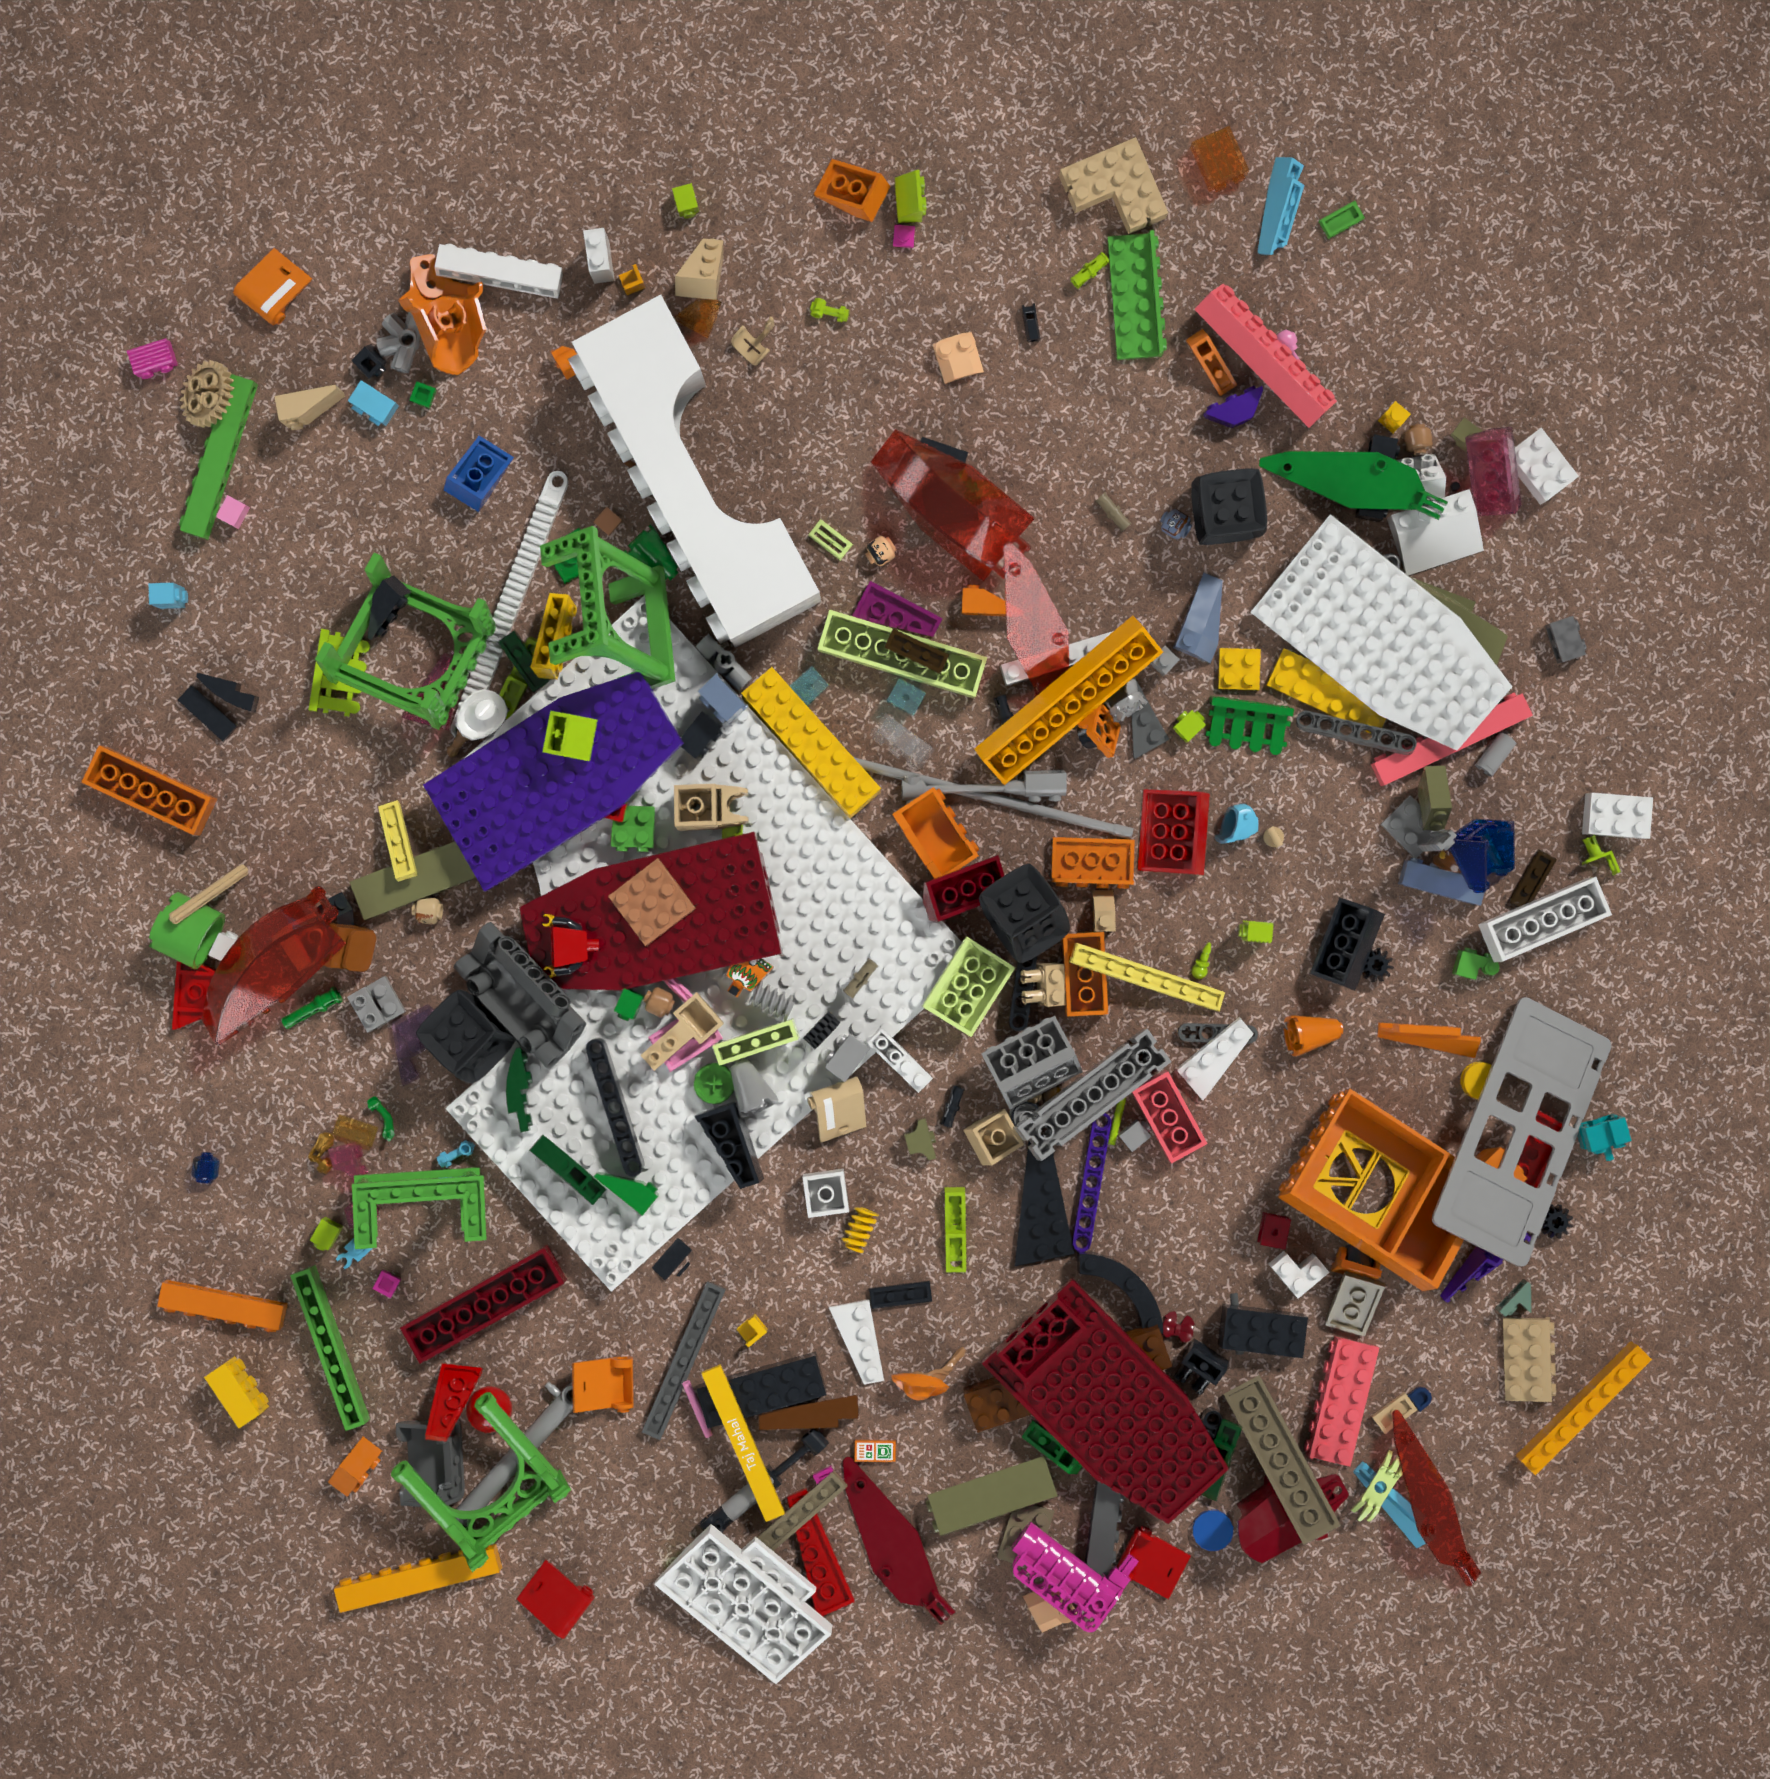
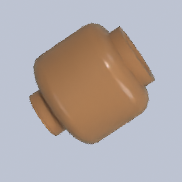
[1405,424,1433,456]
[643,987,675,1018]

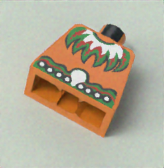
[726,959,774,997]

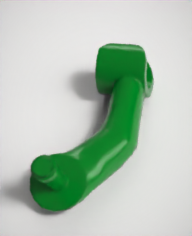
[367,1096,395,1141]

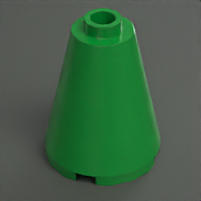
[623,524,679,581]

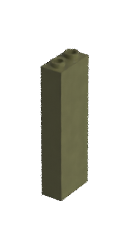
[350,841,476,920]
[925,1456,1058,1536]

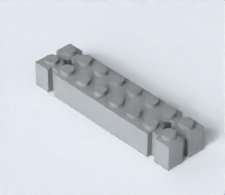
[1013,1029,1172,1161]

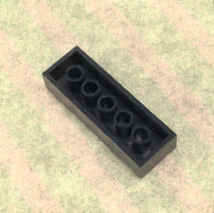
[697,1351,827,1429]

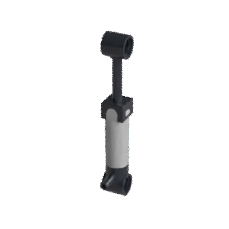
[698,1428,829,1533]

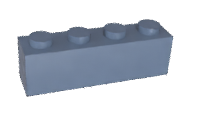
[1398,858,1487,906]

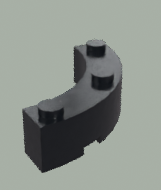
[1077,1251,1164,1334]

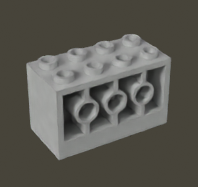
[981,1016,1083,1109]

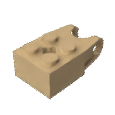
[674,784,749,831]

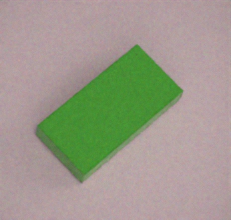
[1319,200,1365,239]

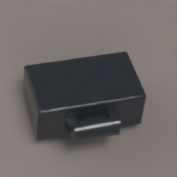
[652,1238,692,1280]

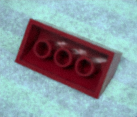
[923,855,1005,922]

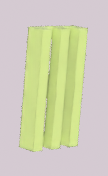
[808,519,853,561]

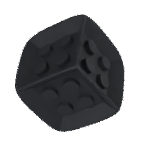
[1191,468,1267,545]
[979,863,1070,963]
[416,990,516,1083]

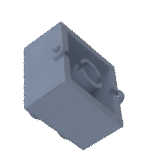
[698,673,749,724]

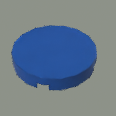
[1192,1509,1233,1551]

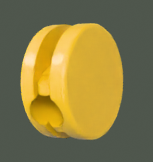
[1460,1062,1500,1100]

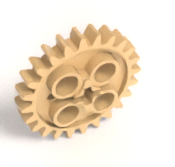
[180,360,234,428]

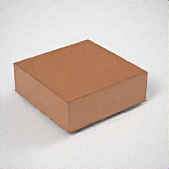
[593,507,622,536]

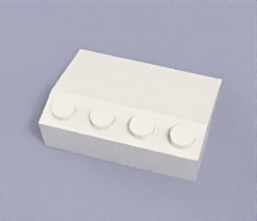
[1387,489,1484,576]

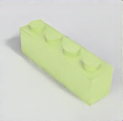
[713,1018,800,1066]

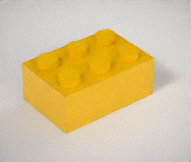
[204,1356,269,1428]

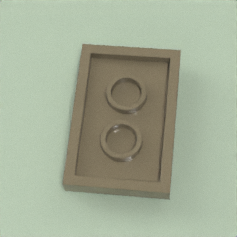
[1325,1271,1385,1337]
[997,1505,1054,1567]

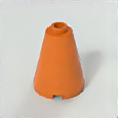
[1283,1015,1344,1056]

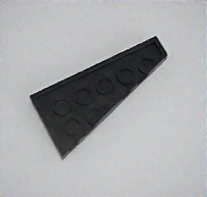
[1014,1134,1075,1266]

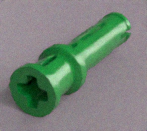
[281,986,343,1030]

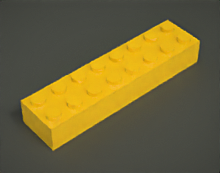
[741,667,881,819]

